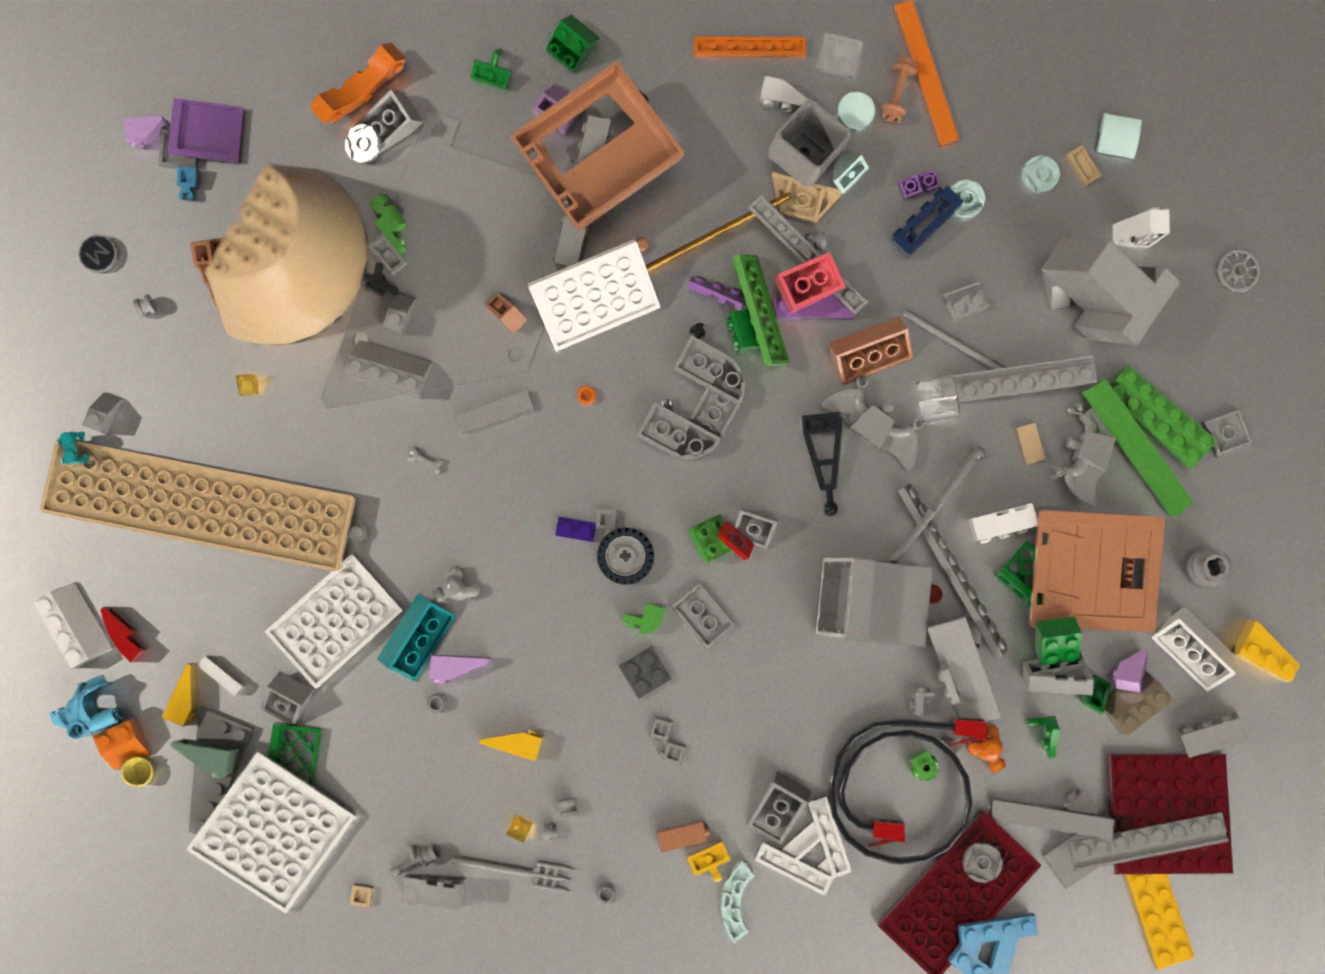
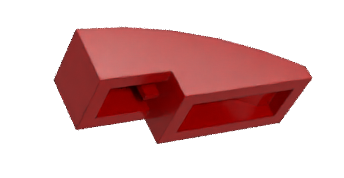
[100,607,147,663]

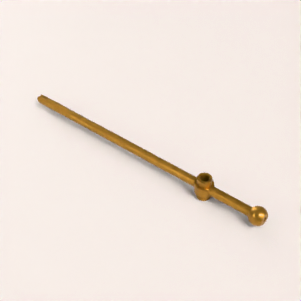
[645,192,791,272]

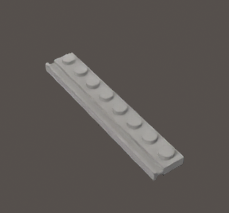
[938,355,1097,405]
[1068,812,1229,871]

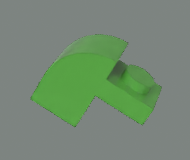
[622,603,665,634]

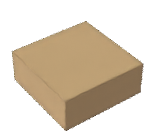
[349,884,373,908]

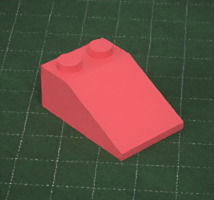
[774,252,846,314]

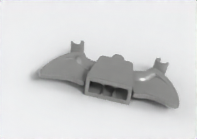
[821,376,925,470]
[1049,403,1116,507]

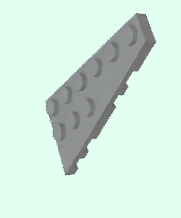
[189,707,255,834]

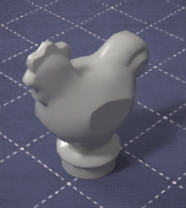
[432,566,480,605]

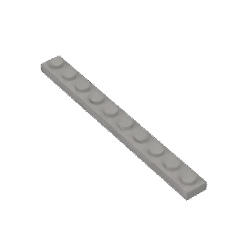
[898,484,1008,659]

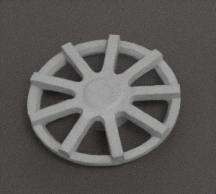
[1217,250,1260,292]

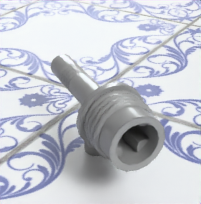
[390,844,440,876]

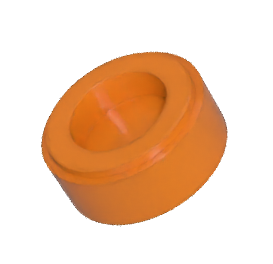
[577,386,596,405]

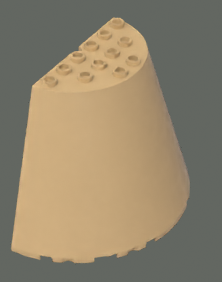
[205,164,368,345]

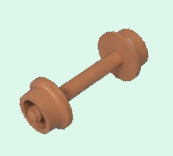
[881,56,917,123]

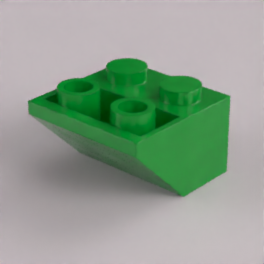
[545,14,600,73]
[726,309,760,355]

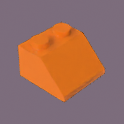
[92,718,151,770]

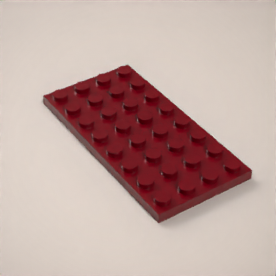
[877,810,1042,974]

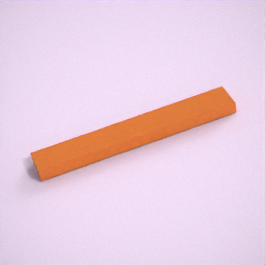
[694,36,806,57]

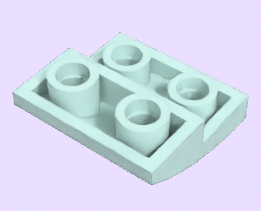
[1096,113,1142,159]

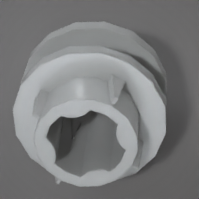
[1187,548,1232,587]

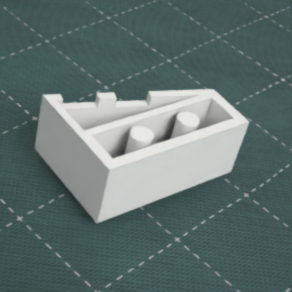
[1113,207,1170,247]
[968,503,1038,544]

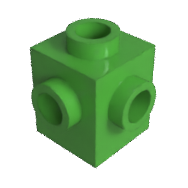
[908,749,939,782]

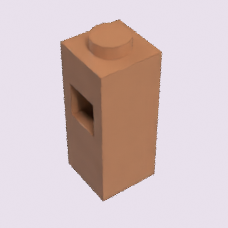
[657,820,710,852]

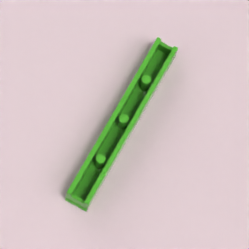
[1082,378,1194,517]

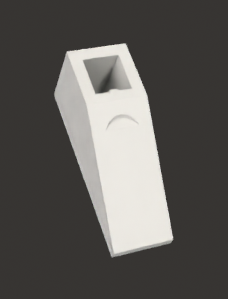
[759,76,808,112]

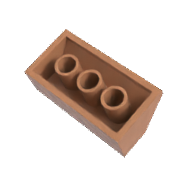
[828,317,913,385]

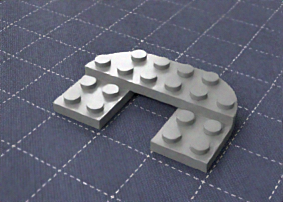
[636,335,745,460]

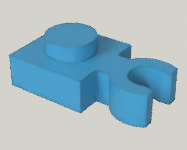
[177,167,199,201]

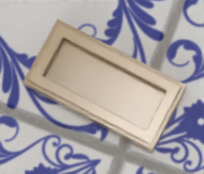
[1065,145,1102,187]
[1015,423,1046,465]

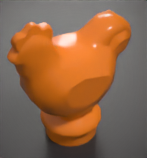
[967,724,1006,773]

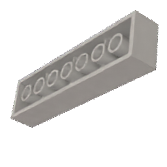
[552,115,613,271]

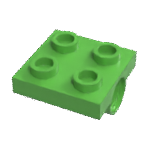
[688,514,733,564]

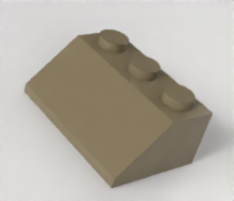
[1104,671,1173,736]

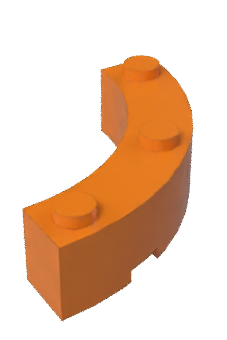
[309,43,407,124]

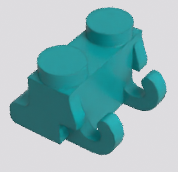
[57,431,90,465]

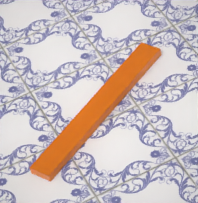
[894,0,959,147]

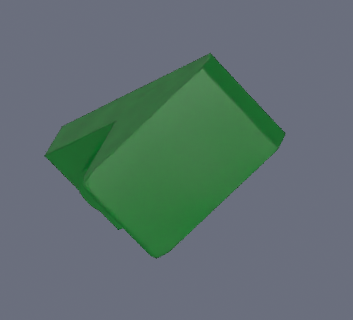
[1079,674,1111,714]

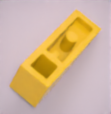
[162,663,197,727]
[479,729,543,761]

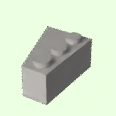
[1023,651,1094,695]
[1180,711,1248,758]
[402,874,465,910]

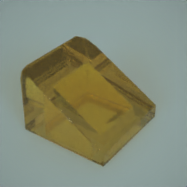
[236,374,259,396]
[506,815,533,843]

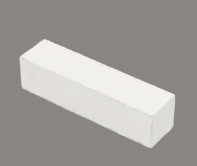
[197,656,245,696]

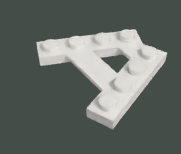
[754,796,852,896]

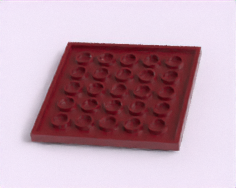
[1108,754,1233,875]

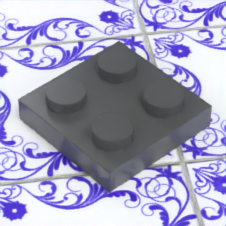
[619,646,671,699]

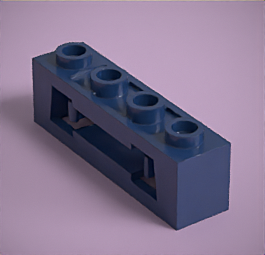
[891,186,964,258]

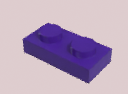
[555,517,596,542]

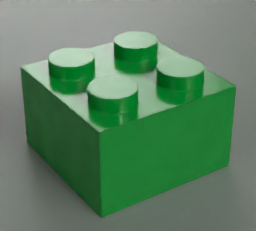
[1035,616,1082,665]

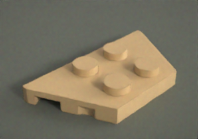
[772,172,842,224]

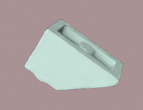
[833,149,869,194]

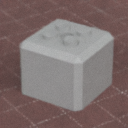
[768,100,851,187]

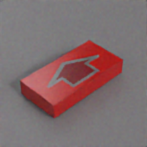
[717,521,754,561]

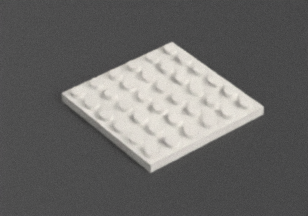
[186,750,356,914]

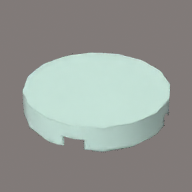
[837,92,875,130]
[1022,155,1060,193]
[949,179,986,218]

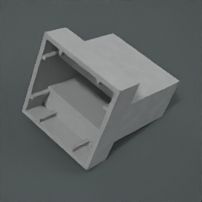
[1041,238,1180,346]
[816,558,932,647]

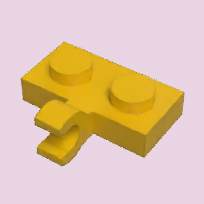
[687,841,731,883]

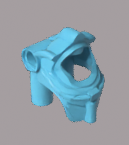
[49,674,124,739]

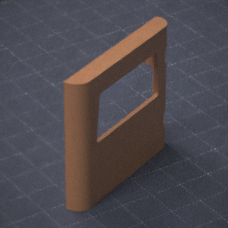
[510,61,684,230]

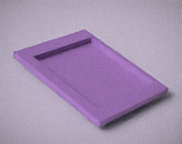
[168,98,244,163]

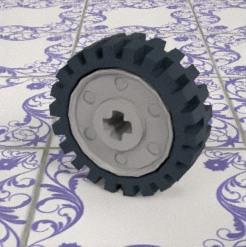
[597,528,654,585]

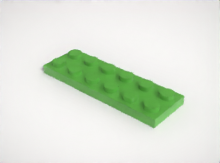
[733,254,790,366]
[1110,365,1217,469]

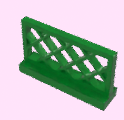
[994,540,1042,609]
[268,722,322,786]

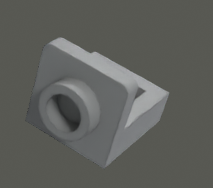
[909,688,935,716]

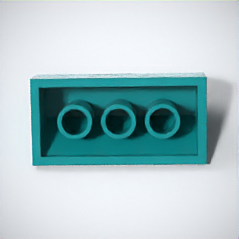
[377,593,456,681]

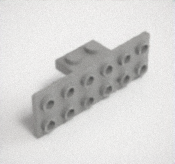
[928,616,1001,722]

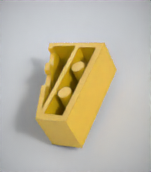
[1231,620,1300,682]

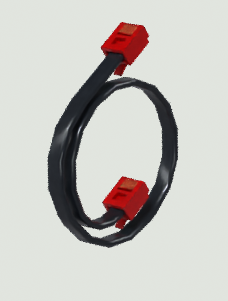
[828,718,987,865]

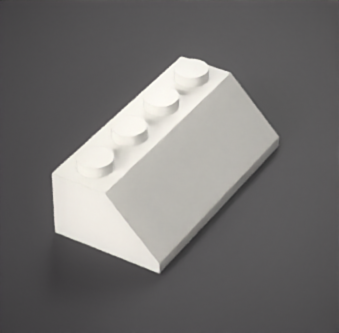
[33,582,113,669]
[1151,607,1241,692]

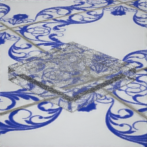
[816,33,862,79]

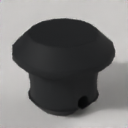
[689,322,706,339]

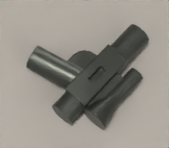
[363,263,398,296]

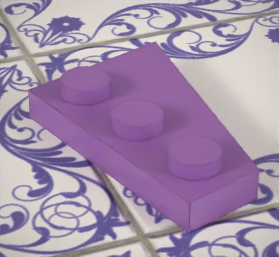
[688,276,745,311]

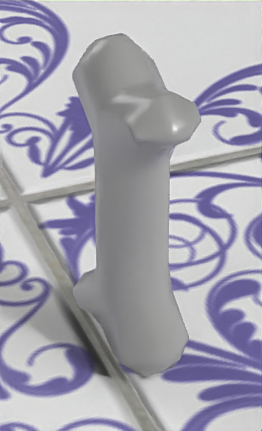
[408,447,443,474]

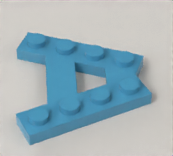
[948,913,1038,974]

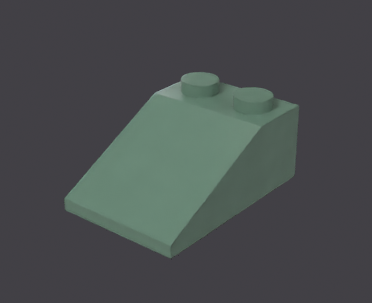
[170,738,241,778]

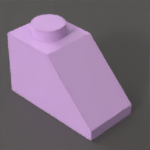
[124,116,168,148]
[1113,649,1148,693]

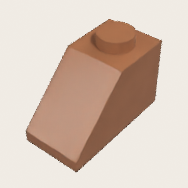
[484,293,527,334]

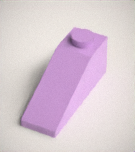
[429,655,491,684]

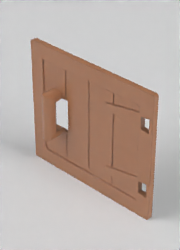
[1029,510,1165,632]

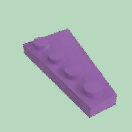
[772,294,855,319]

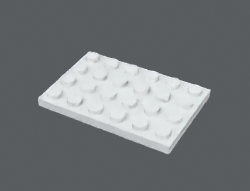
[528,239,661,351]
[265,554,404,689]

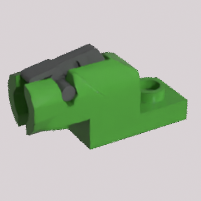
[370,193,406,255]

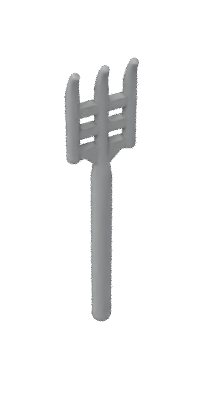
[452,856,573,893]

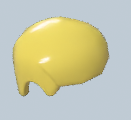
[121,757,154,787]

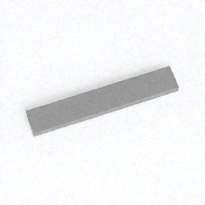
[991,799,1114,839]

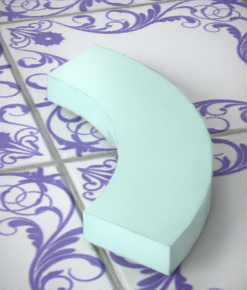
[721,859,755,943]

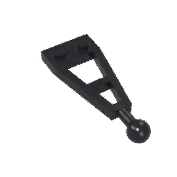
[802,412,842,516]

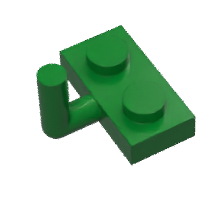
[470,48,512,90]
[1026,716,1060,758]

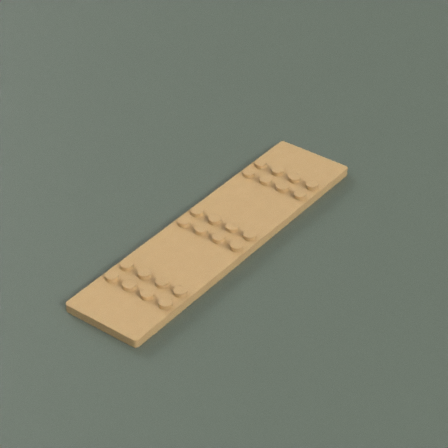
[40,438,356,572]

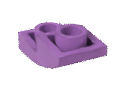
[899,169,942,199]

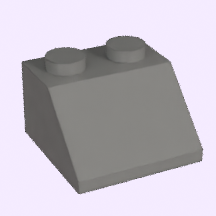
[261,671,313,726]

